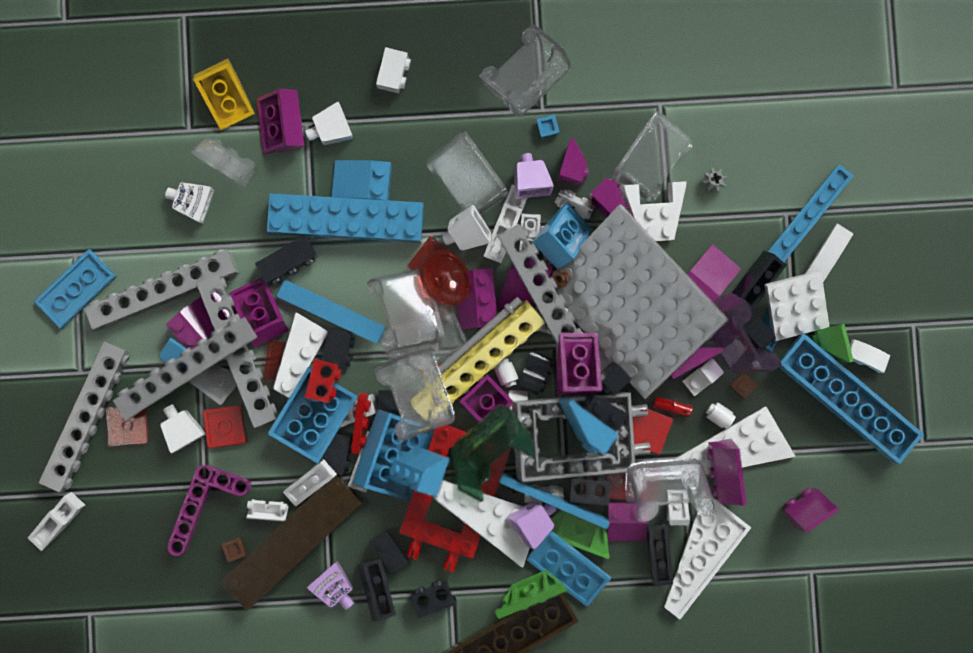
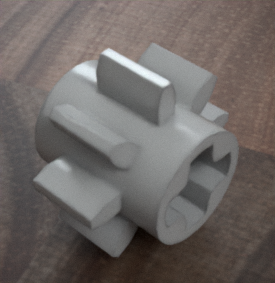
[703,168,727,192]

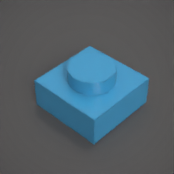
[536,114,560,138]

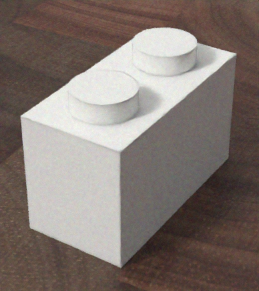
[376,47,411,93]

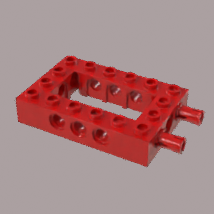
[399,422,511,572]

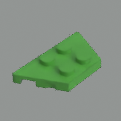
[551,510,610,559]
[495,570,567,619]

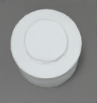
[494,358,519,388]
[706,402,736,429]

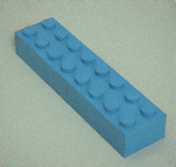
[267,193,424,243]
[775,334,924,464]

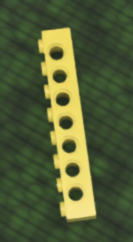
[410,300,545,423]

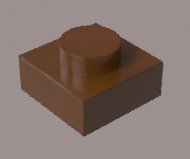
[730,372,758,399]
[222,537,247,562]

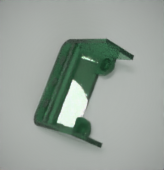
[452,405,536,502]

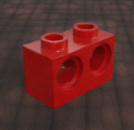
[305,359,342,403]

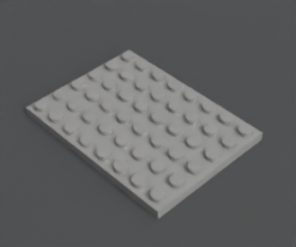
[549,205,728,399]

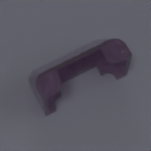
[712,292,782,373]

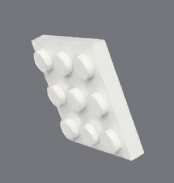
[764,271,830,341]

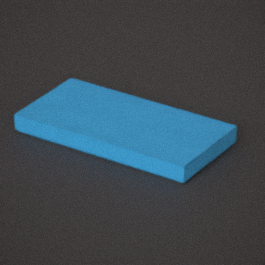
[34,249,117,329]
[526,531,611,607]

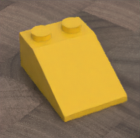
[193,59,255,130]

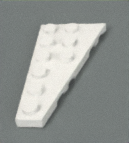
[666,406,796,481]
[434,480,530,568]
[664,491,751,619]

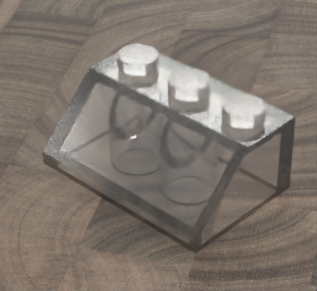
[191,137,258,189]

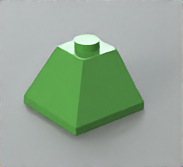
[812,324,854,364]

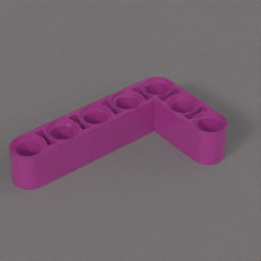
[168,465,252,556]

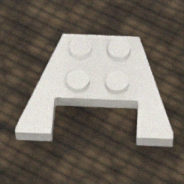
[620,182,686,241]

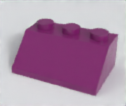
[256,89,304,154]
[454,268,497,331]
[706,439,747,506]

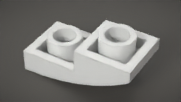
[519,213,541,252]
[850,339,890,373]

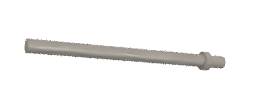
[422,297,522,387]

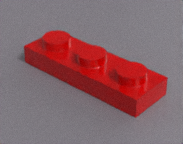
[351,392,371,454]

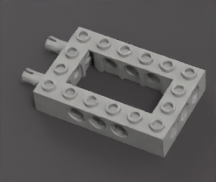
[512,392,651,482]

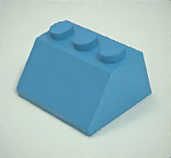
[388,446,449,496]

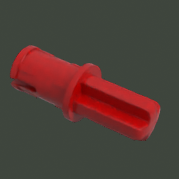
[653,397,693,418]

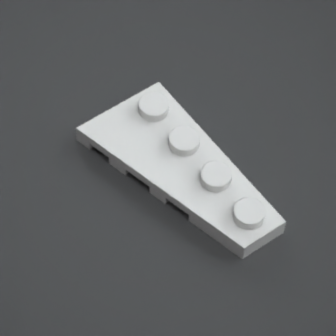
[272,312,328,398]

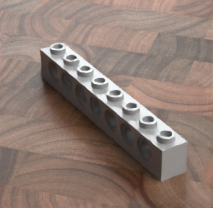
[497,224,582,346]
[84,249,239,331]
[196,275,278,428]
[113,317,257,420]
[39,341,130,492]

